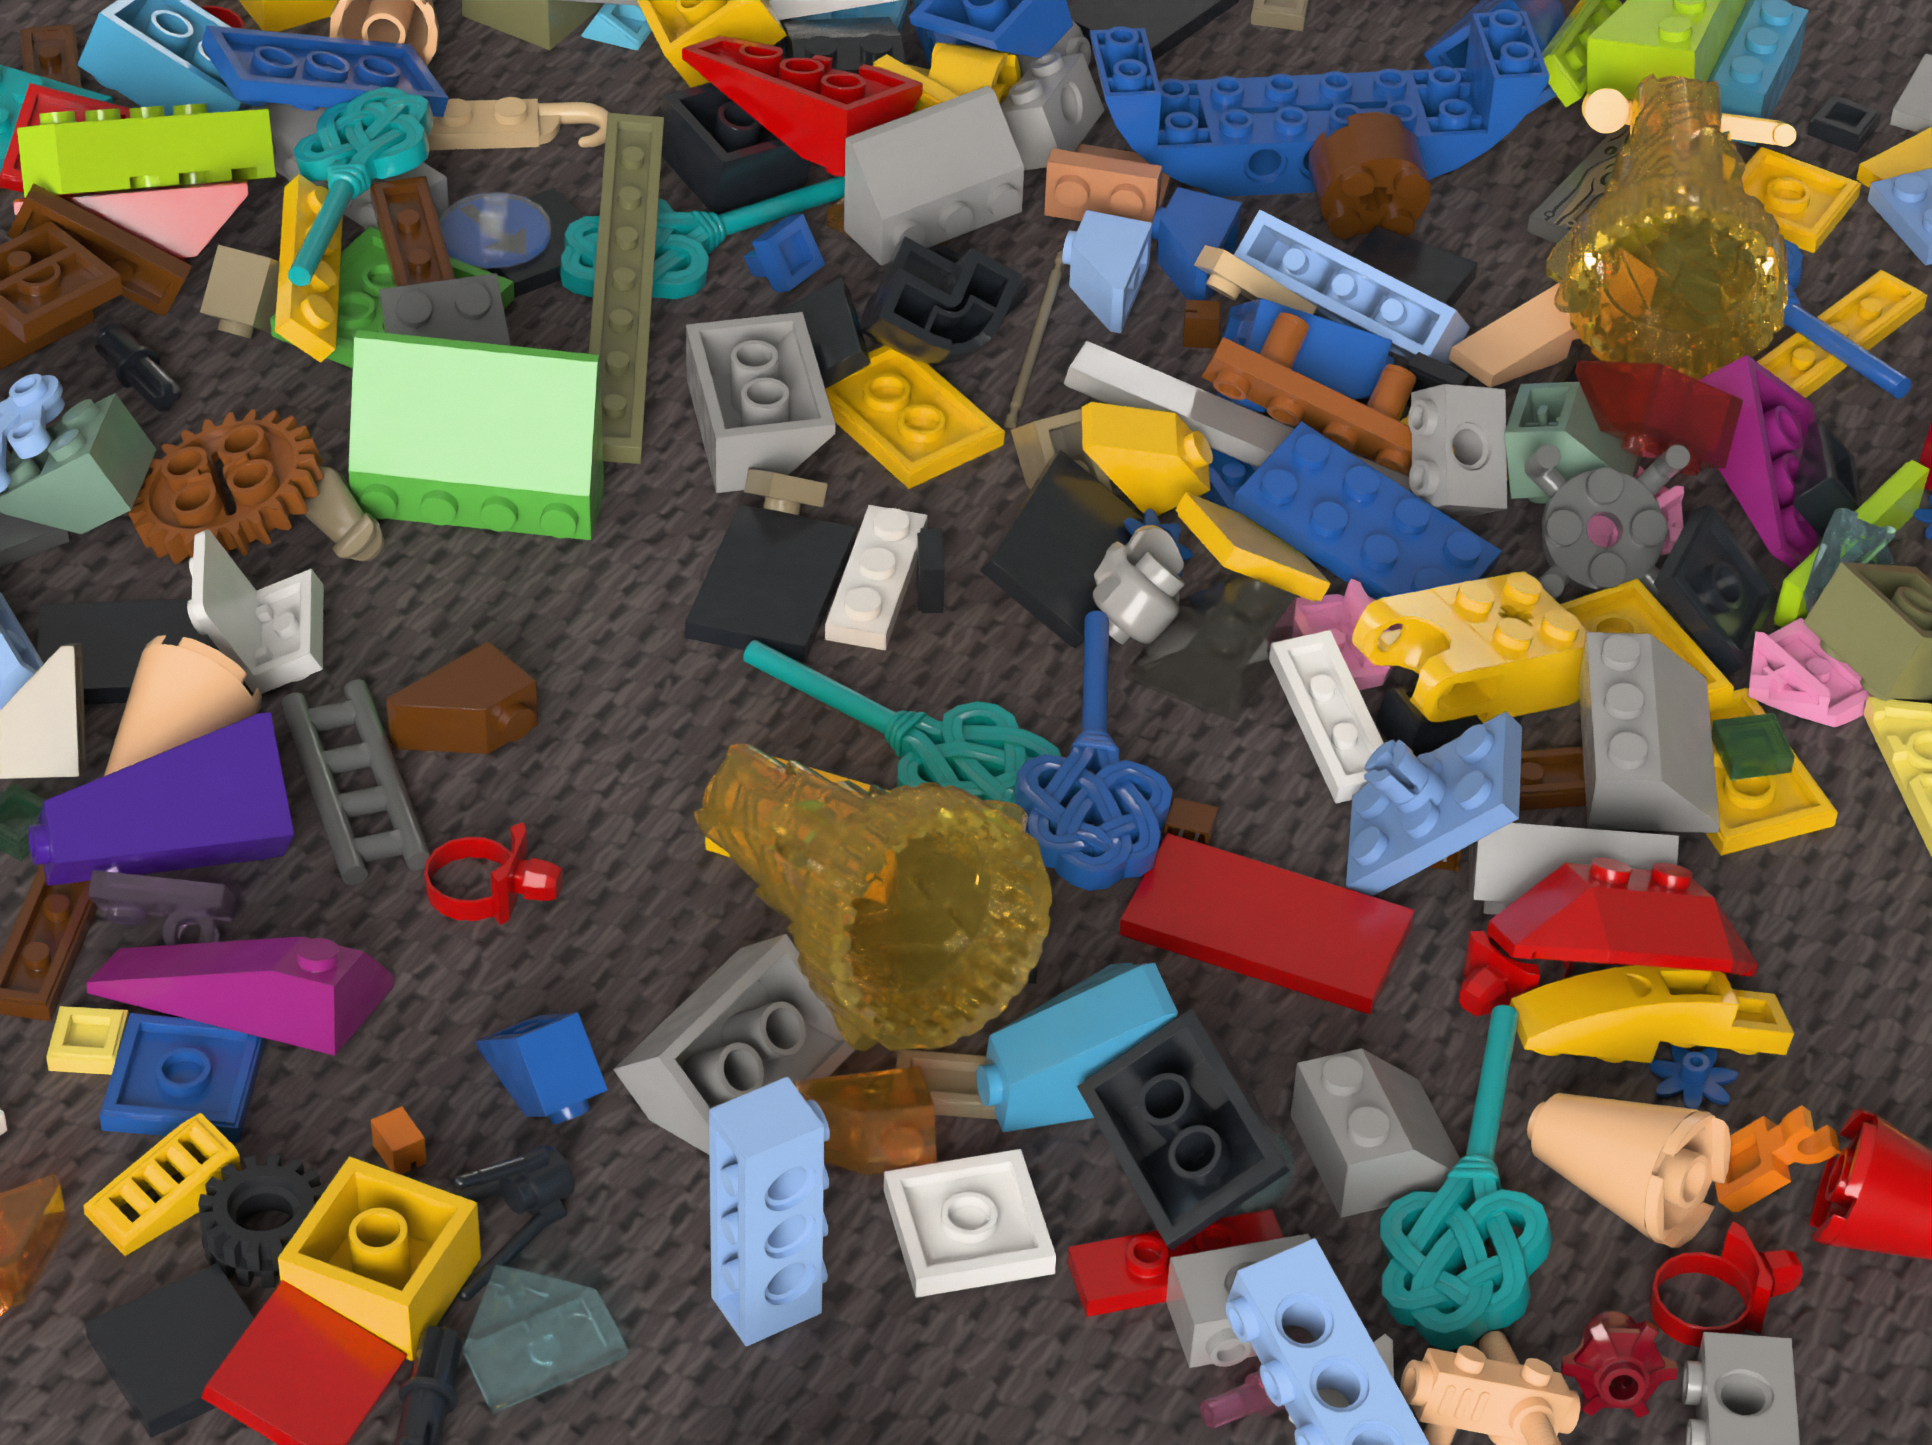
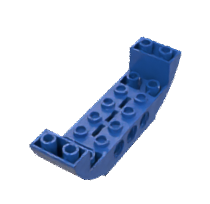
[1090,9,1550,197]

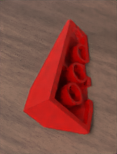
[682,35,923,176]

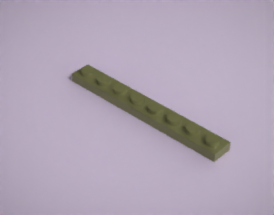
[589,113,664,464]

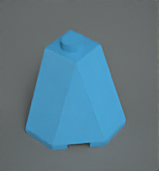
[976,963,1178,1132]

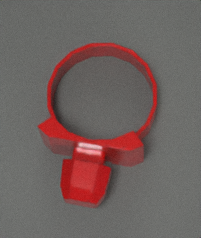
[424,822,564,925]
[1459,931,1573,1016]
[1649,1221,1803,1348]

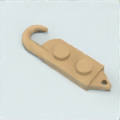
[428,97,609,150]

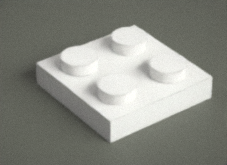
[884,1149,1056,1298]

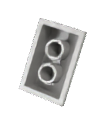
[844,86,1024,266]
[686,312,835,493]
[1578,632,1719,833]
[1469,823,1679,915]
[613,934,863,1155]

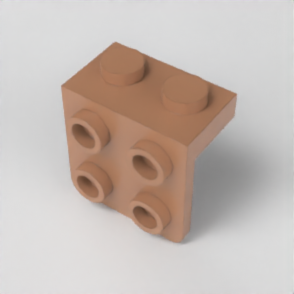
[1044,144,1172,224]

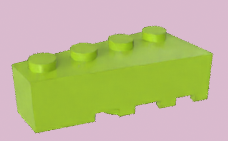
[1587,0,1747,108]
[17,103,276,198]

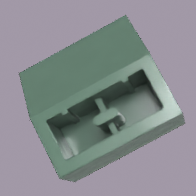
[1504,382,1645,504]
[0,393,157,534]

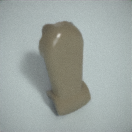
[303,466,385,561]

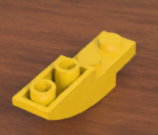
[1509,965,1794,1063]

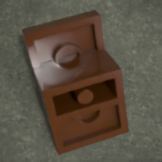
[0,220,123,370]

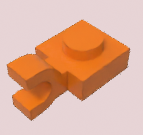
[1715,1105,1840,1212]

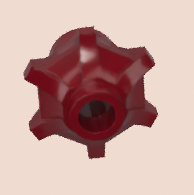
[1561,1311,1678,1418]

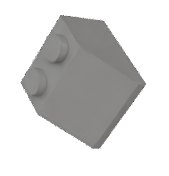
[1291,1048,1460,1218]

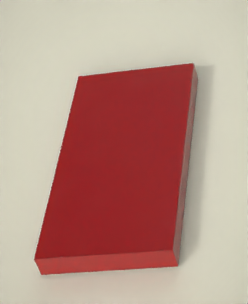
[1119,833,1415,1015]

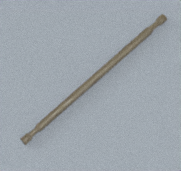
[1004,251,1065,428]

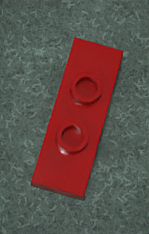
[1067,1209,1284,1317]

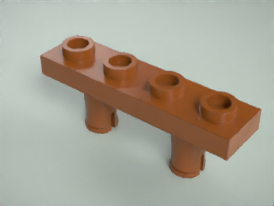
[1201,312,1417,477]

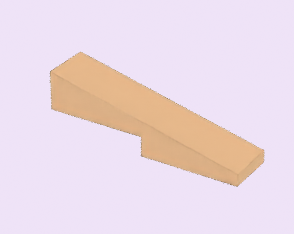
[1448,248,1658,388]

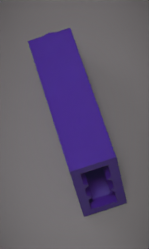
[28,712,294,886]

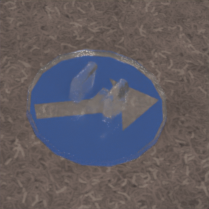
[439,192,551,268]

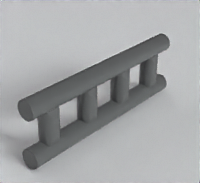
[281,679,431,886]

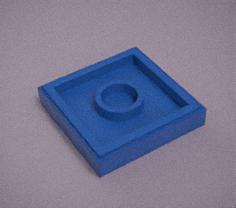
[99,1013,267,1142]

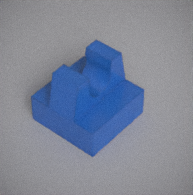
[743,214,825,292]

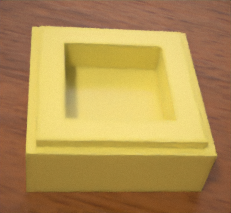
[46,1006,129,1075]

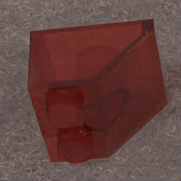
[1575,361,1743,476]

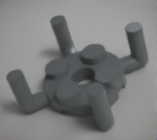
[1524,444,1690,607]

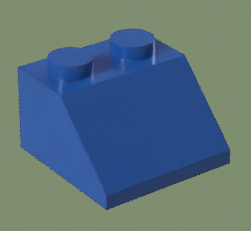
[909,0,1073,59]

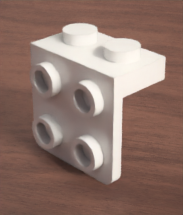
[187,529,324,694]

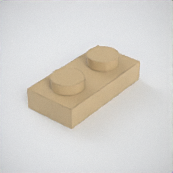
[1194,245,1317,315]

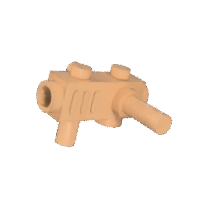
[1400,1331,1580,1445]

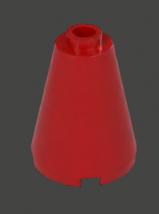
[1809,1108,1932,1260]

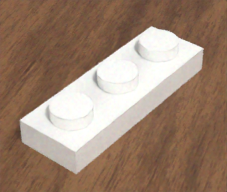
[825,505,928,650]
[1269,630,1384,804]

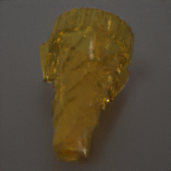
[1546,74,1788,385]
[694,744,1052,1052]

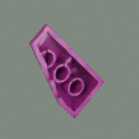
[1688,355,1817,570]
[87,936,394,1056]

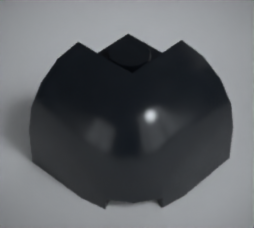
[860,236,1022,366]

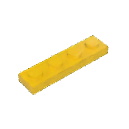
[275,174,343,363]

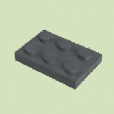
[379,273,511,346]

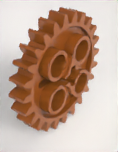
[128,409,324,564]

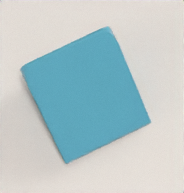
[581,3,652,50]

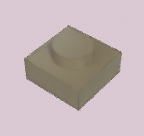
[744,469,828,515]

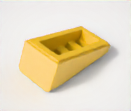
[83,1113,241,1256]

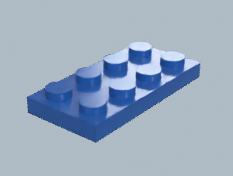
[201,25,449,117]
[1231,421,1502,600]

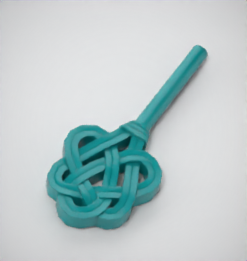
[288,87,434,286]
[560,176,845,299]
[743,640,1061,835]
[1380,1005,1553,1351]

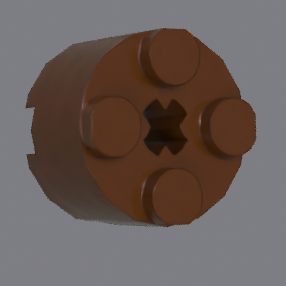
[1309,112,1431,239]

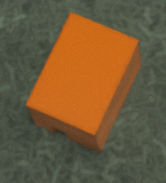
[371,1106,427,1175]

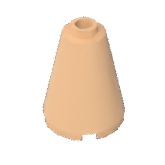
[330,0,439,66]
[104,635,262,776]
[1527,1093,1731,1248]

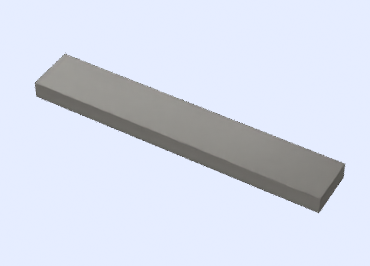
[1064,341,1411,491]

